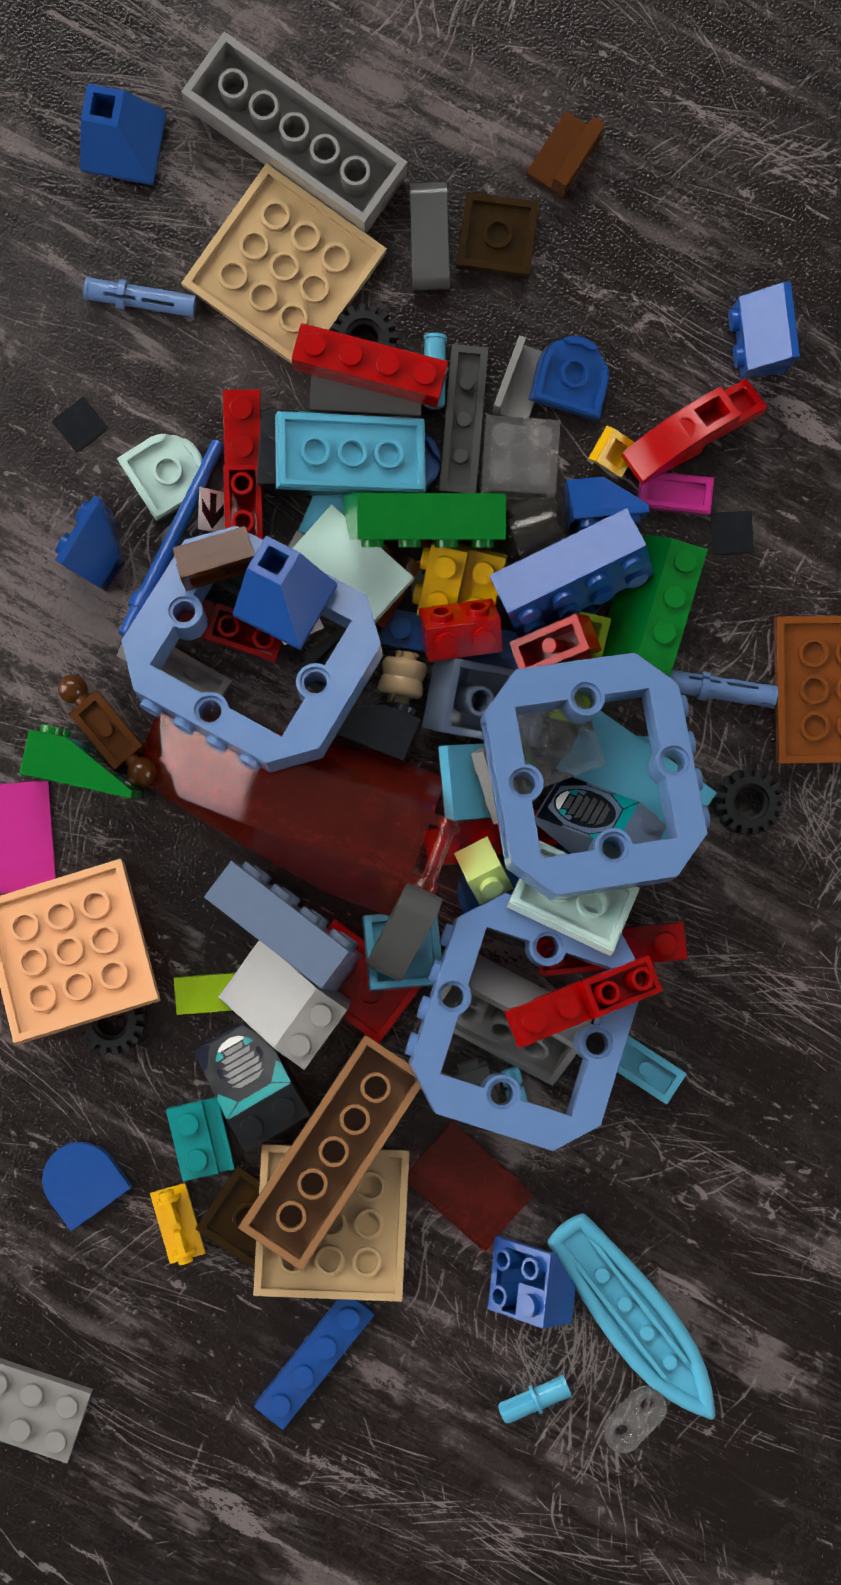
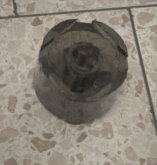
[499,495,567,566]

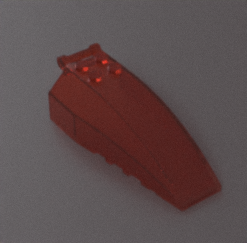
[140,713,462,916]

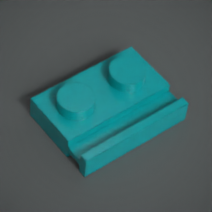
[166,1097,236,1182]

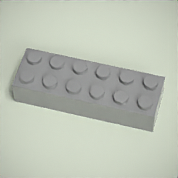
[181,31,407,234]

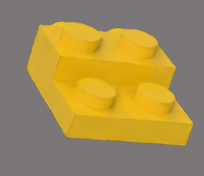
[412,540,508,615]

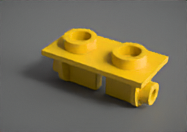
[150,1182,206,1265]

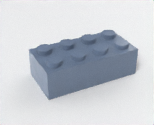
[204,861,363,991]

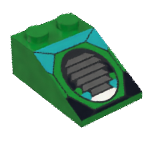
[19,724,143,798]

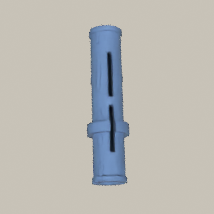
[83,276,197,318]
[670,669,778,709]

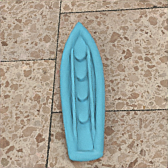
[548,1213,716,1420]

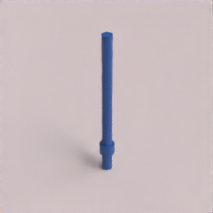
[118,440,224,637]

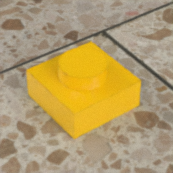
[589,426,635,478]

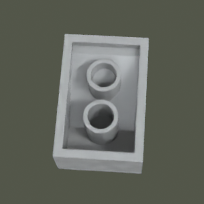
[219,941,352,1070]

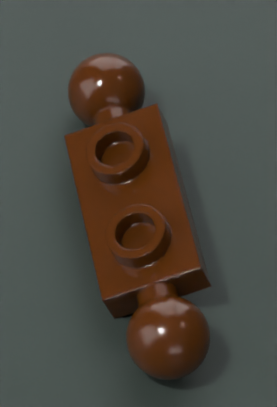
[58,674,157,787]

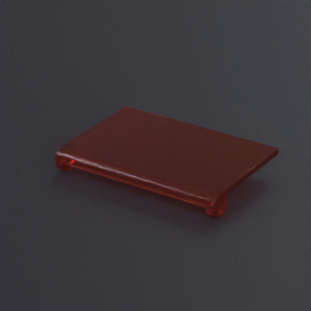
[408,1121,534,1252]

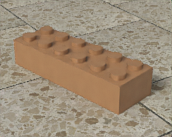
[238,1035,421,1271]

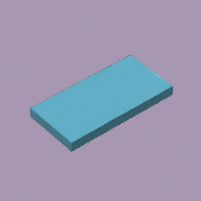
[275,411,426,493]
[554,711,717,840]

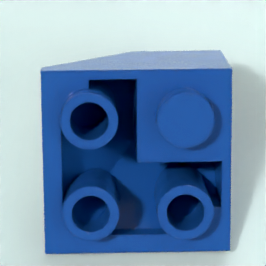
[80,83,167,185]
[564,477,650,532]
[55,495,125,592]
[233,536,338,650]
[488,1236,575,1329]

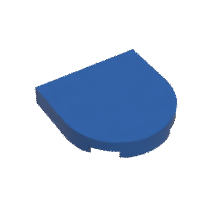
[528,336,609,421]
[42,1142,132,1231]

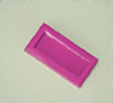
[638,472,714,516]

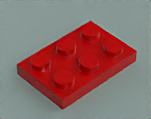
[328,918,421,1044]

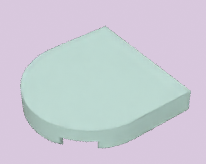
[117,434,203,522]

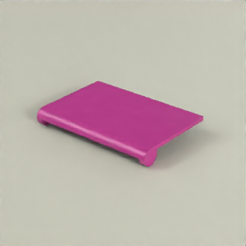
[0,780,56,894]

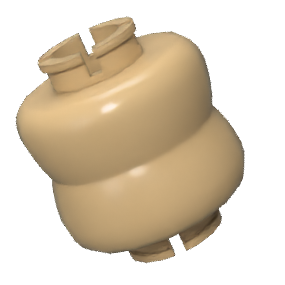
[378,650,427,705]

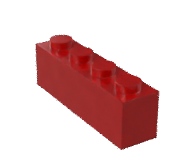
[291,323,448,408]

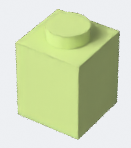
[454,836,514,905]

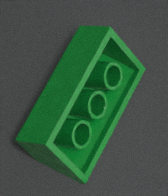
[343,493,506,547]
[602,534,708,677]

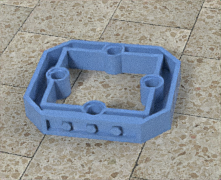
[121,526,383,772]
[480,653,710,900]
[405,893,638,1151]

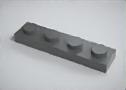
[439,344,489,493]

